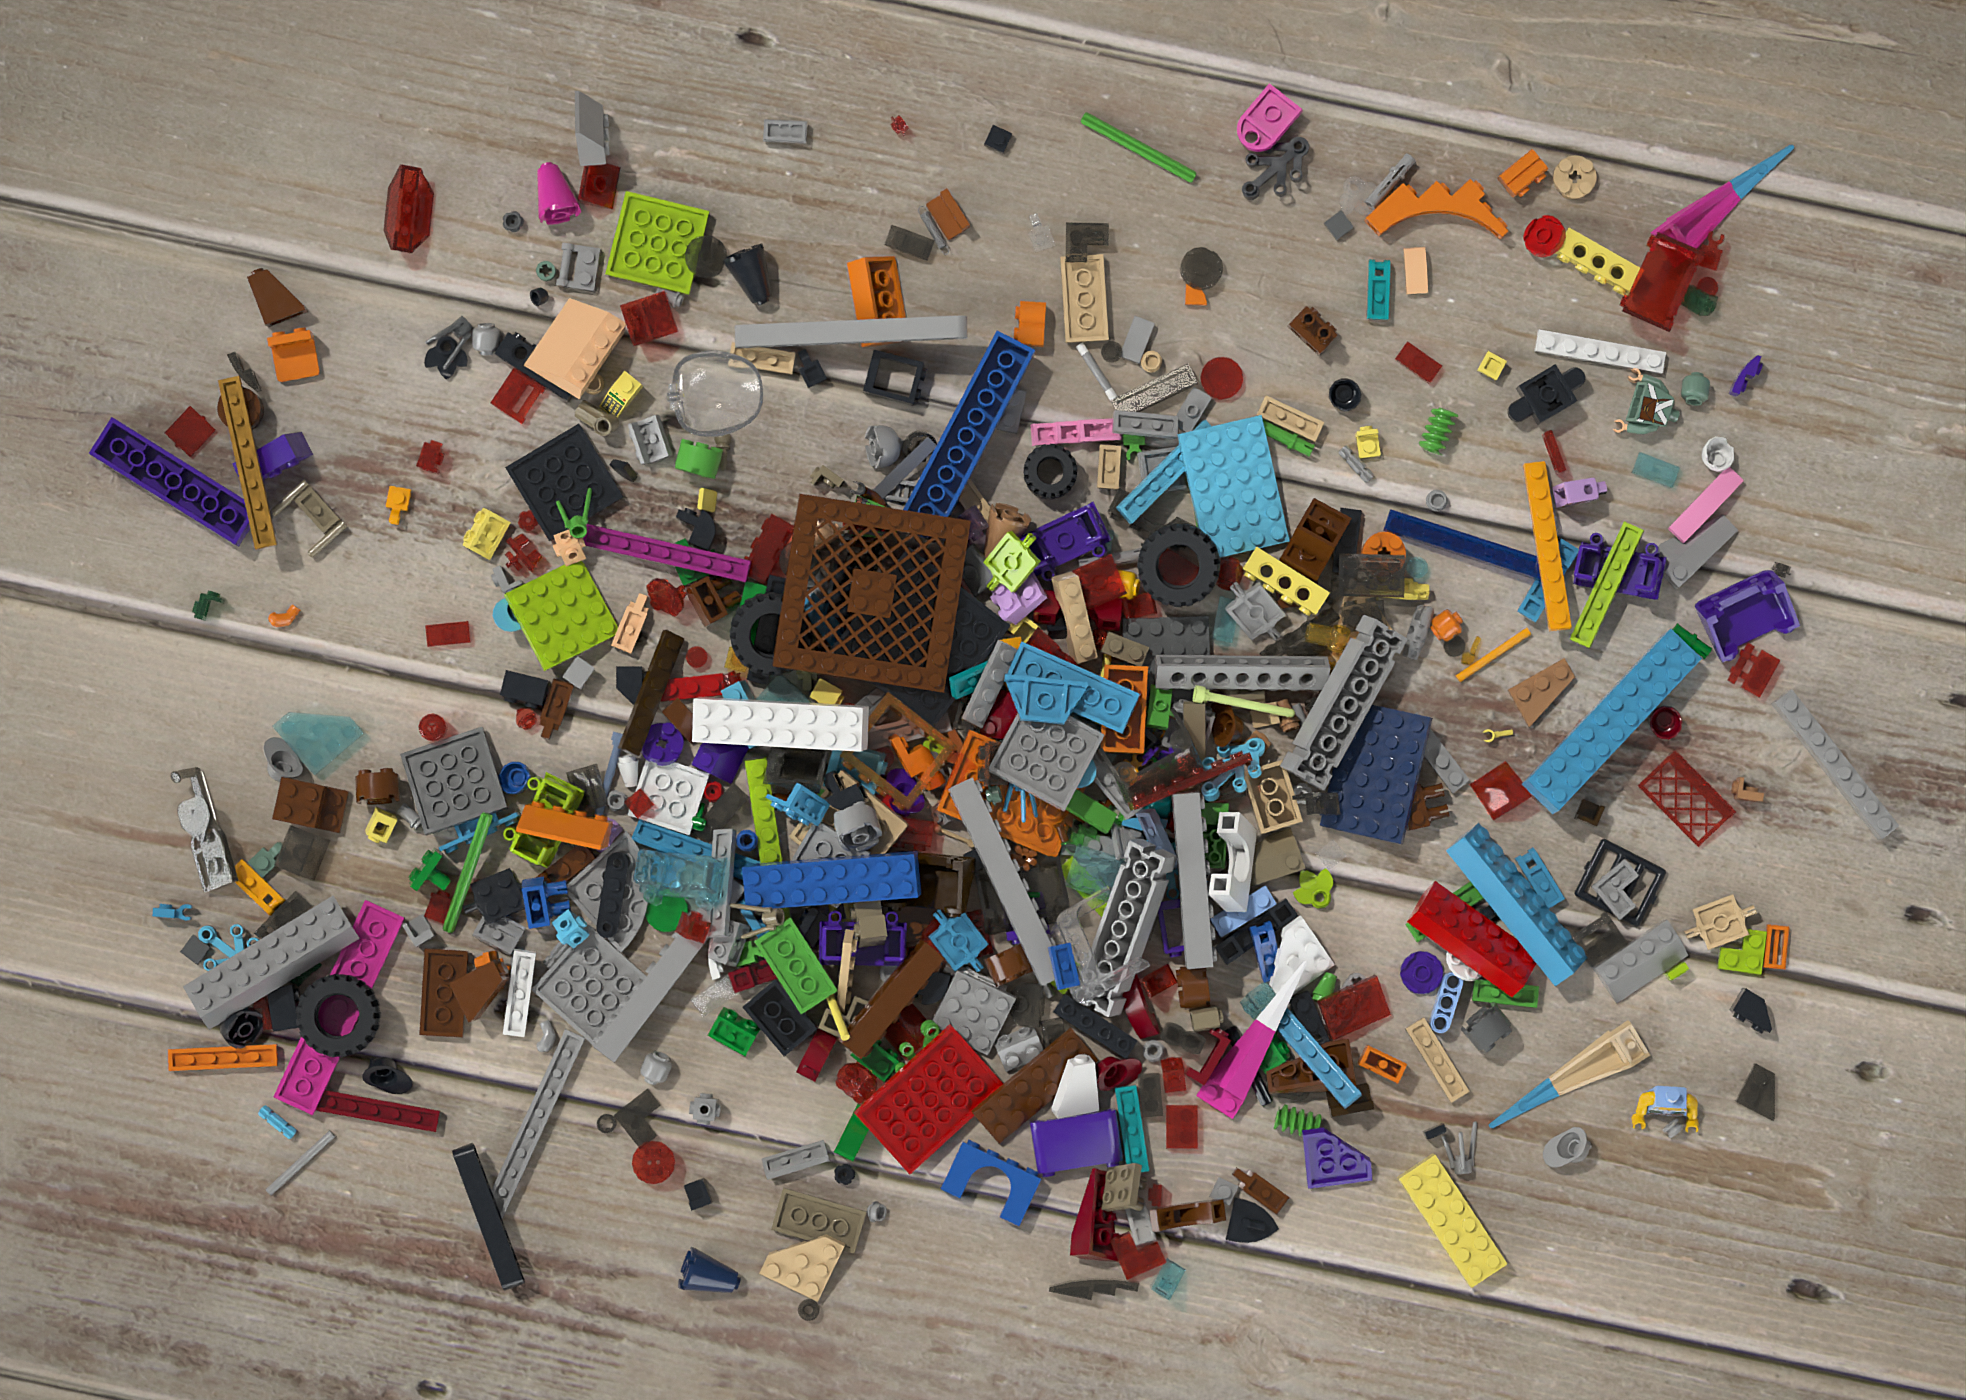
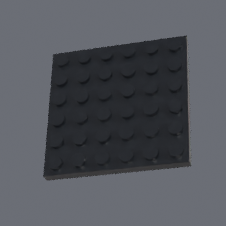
[830,546,1011,729]

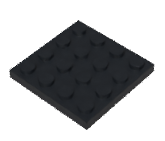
[505,423,624,541]

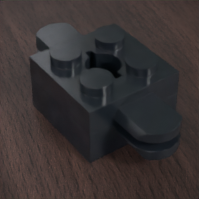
[1507,364,1586,425]

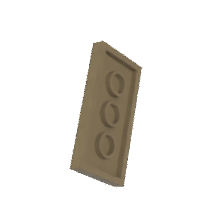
[771,1187,867,1254]

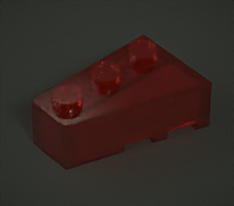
[744,513,794,586]

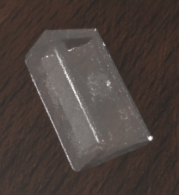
[691,975,739,1017]

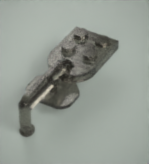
[170,767,239,893]

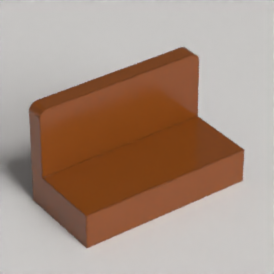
[926,188,970,240]

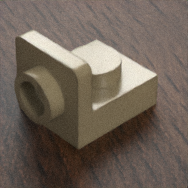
[810,465,845,488]

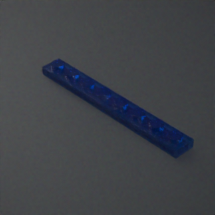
[1383,509,1541,582]

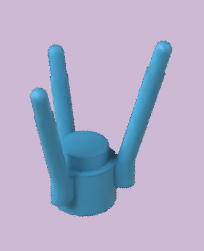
[1003,782,1038,823]

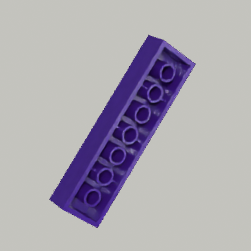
[89,417,250,546]

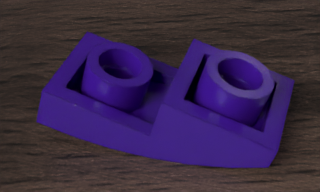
[1728,355,1763,396]

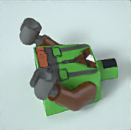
[838,481,897,548]

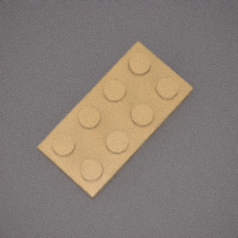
[1060,254,1109,343]

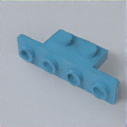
[438,812,521,854]

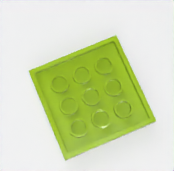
[605,191,710,295]
[504,561,618,671]

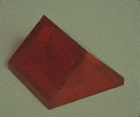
[578,163,621,209]
[884,1003,934,1061]

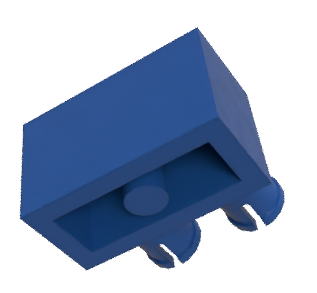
[522,877,571,929]

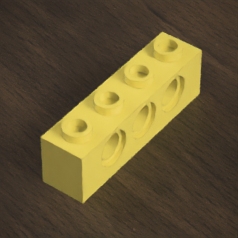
[1555,228,1644,295]
[1242,547,1330,617]

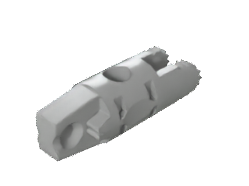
[1403,605,1434,660]

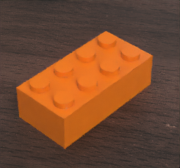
[1100,665,1148,754]

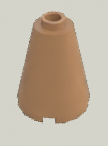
[983,503,1031,558]

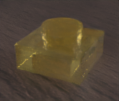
[724,647,747,673]

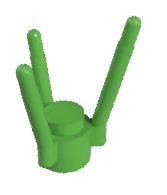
[556,488,592,538]

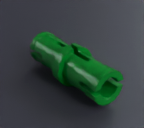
[1672,623,1713,659]

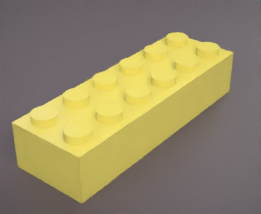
[1397,1154,1507,1288]

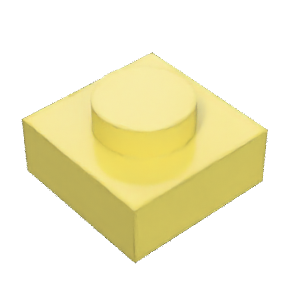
[1477,351,1507,381]

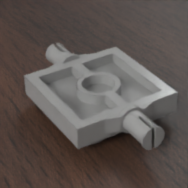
[1225,582,1286,640]

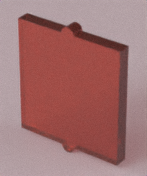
[164,406,216,457]

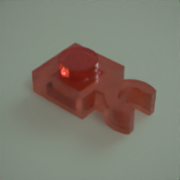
[1695,231,1725,271]

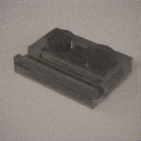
[566,764,608,812]

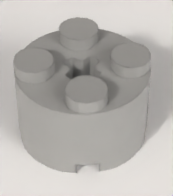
[834,801,882,852]

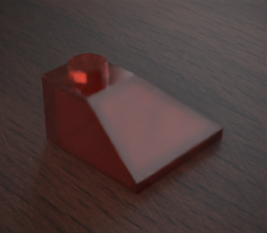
[1469,761,1532,821]

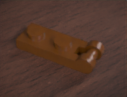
[536,845,597,883]

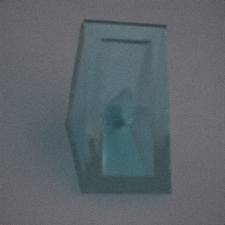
[1149,1258,1186,1300]

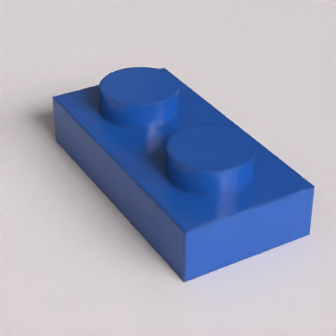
[1048,942,1080,990]

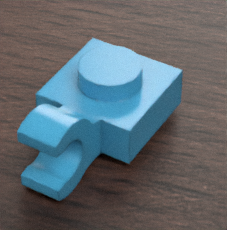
[152,904,193,921]

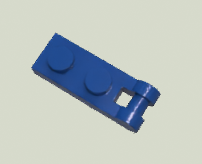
[1249,921,1278,983]

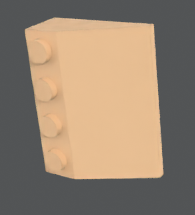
[524,298,627,399]

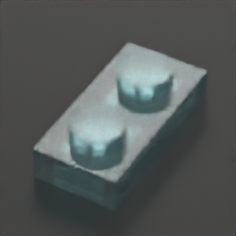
[1631,452,1680,488]

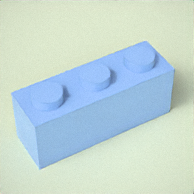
[1210,885,1277,937]

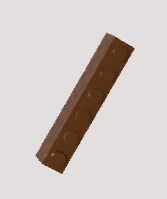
[837,940,945,1059]

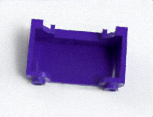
[1695,570,1800,662]
[1029,1108,1123,1177]

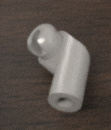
[537,1020,556,1052]

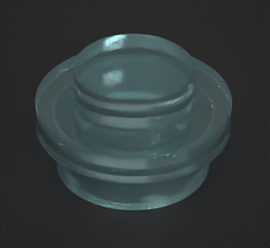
[1406,557,1428,578]

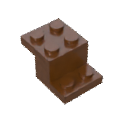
[1279,498,1352,582]
[272,777,349,833]

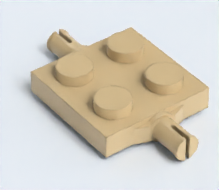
[1684,894,1757,950]

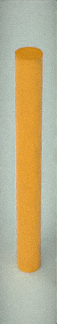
[1455,627,1531,682]

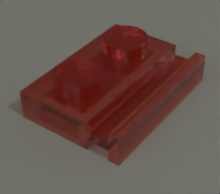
[1166,1105,1198,1149]

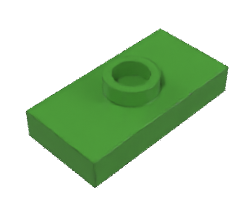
[1145,684,1173,730]

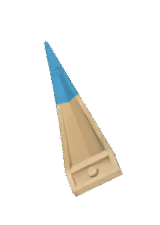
[1489,1020,1650,1128]

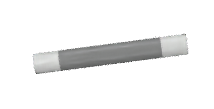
[1076,342,1118,401]

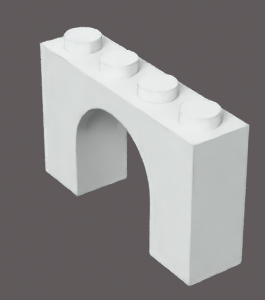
[1209,812,1257,912]

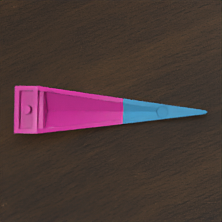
[1650,145,1794,268]

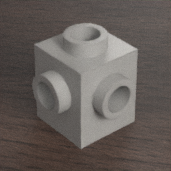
[689,1093,721,1125]

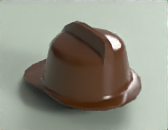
[1210,702,1244,747]

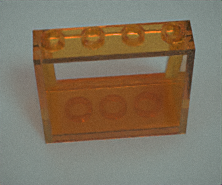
[840,692,957,811]

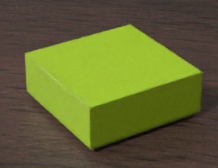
[1664,962,1689,980]

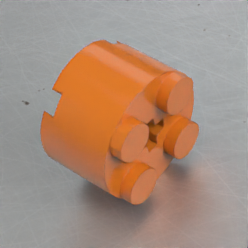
[1361,532,1406,576]

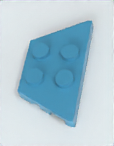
[1005,674,1088,724]

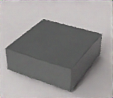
[1324,210,1354,241]
[180,934,211,965]

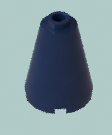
[678,1247,741,1293]

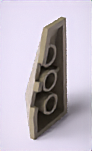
[1218,828,1306,887]

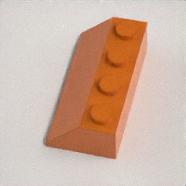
[847,256,906,347]
[516,801,613,850]

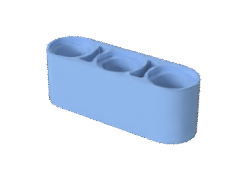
[1429,972,1463,1033]

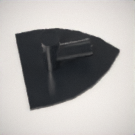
[1226,1197,1279,1243]

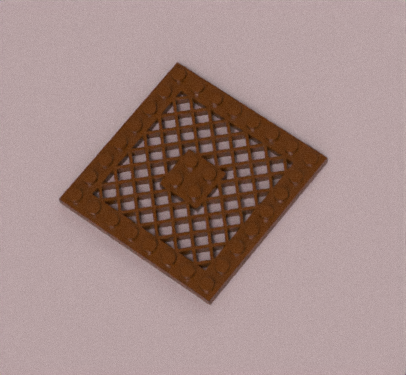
[772,494,971,692]

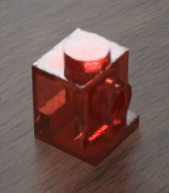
[416,440,445,475]

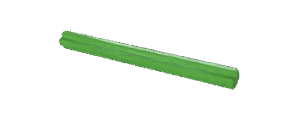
[1081,112,1196,182]
[443,812,493,933]

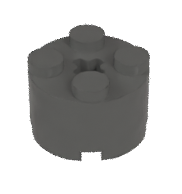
[1461,1002,1512,1052]

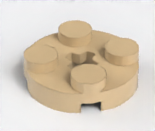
[1553,155,1597,199]

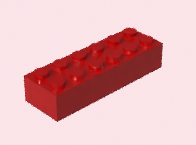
[1407,881,1537,997]

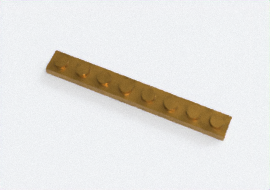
[218,376,277,550]

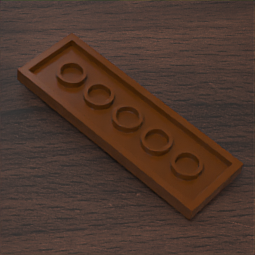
[971,1027,1099,1144]

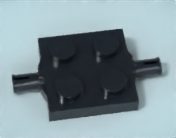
[462,868,525,925]

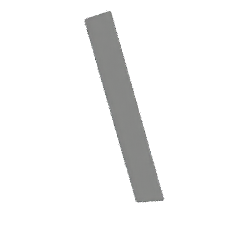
[873,437,937,498]

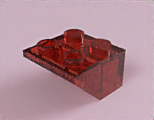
[620,291,678,347]

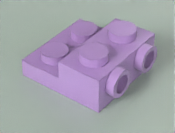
[990,571,1047,625]

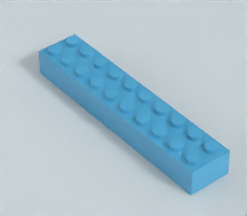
[1522,629,1702,814]

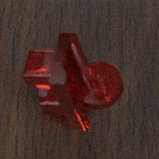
[505,533,543,572]

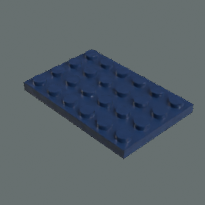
[1320,705,1433,845]

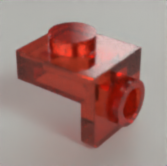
[1122,593,1158,619]
[1161,1057,1186,1093]

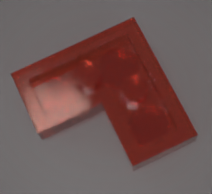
[1110,1231,1167,1280]

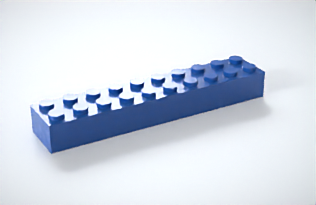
[903,331,1035,544]

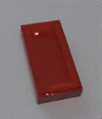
[1542,430,1566,474]

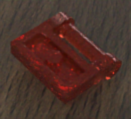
[490,368,546,424]

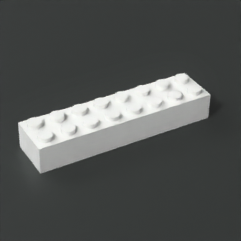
[692,697,869,752]

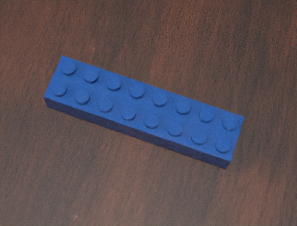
[742,851,921,911]

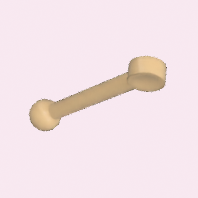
[934,825,974,848]

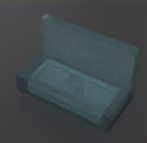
[1211,596,1236,643]

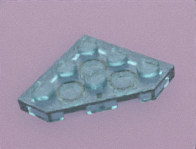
[272,712,364,775]

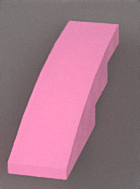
[1030,419,1122,446]
[1668,467,1744,543]

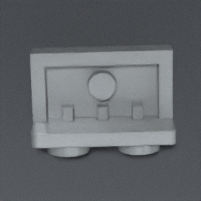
[628,415,672,465]
[994,1025,1043,1072]

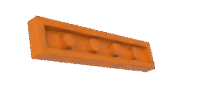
[168,1044,278,1071]

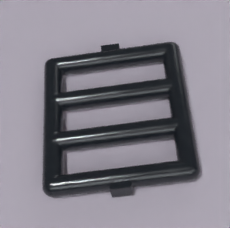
[1574,839,1666,927]

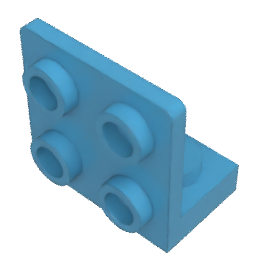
[765,783,830,826]

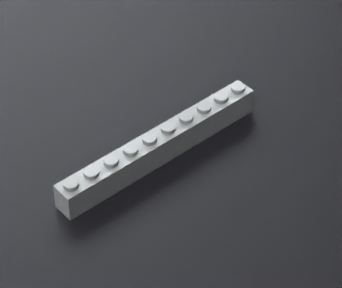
[948,777,1056,986]
[593,879,744,1063]

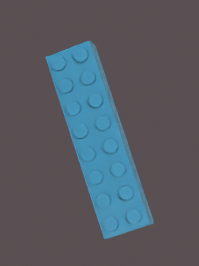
[1446,823,1588,986]

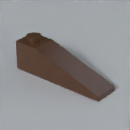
[1266,1039,1357,1094]

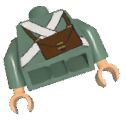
[1613,368,1680,435]

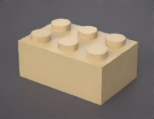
[1244,760,1303,834]

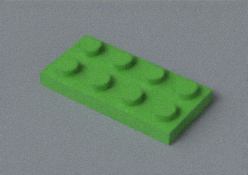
[754,918,838,1014]

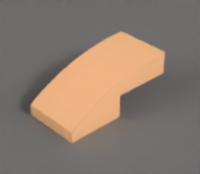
[1403,247,1428,294]

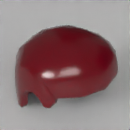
[1650,706,1683,740]

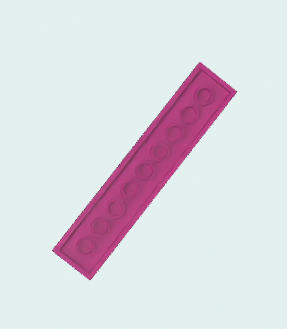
[273,900,405,1115]

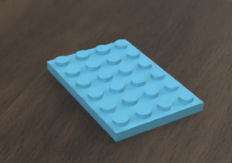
[1177,415,1289,558]

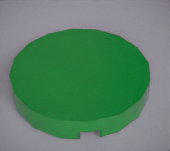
[645,889,688,932]

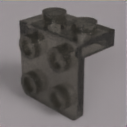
[977,741,1008,786]

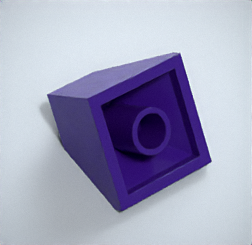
[691,743,749,784]

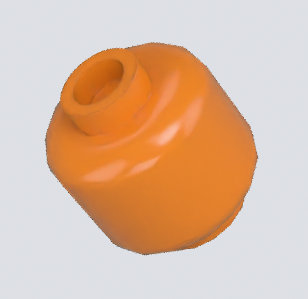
[1430,609,1463,642]

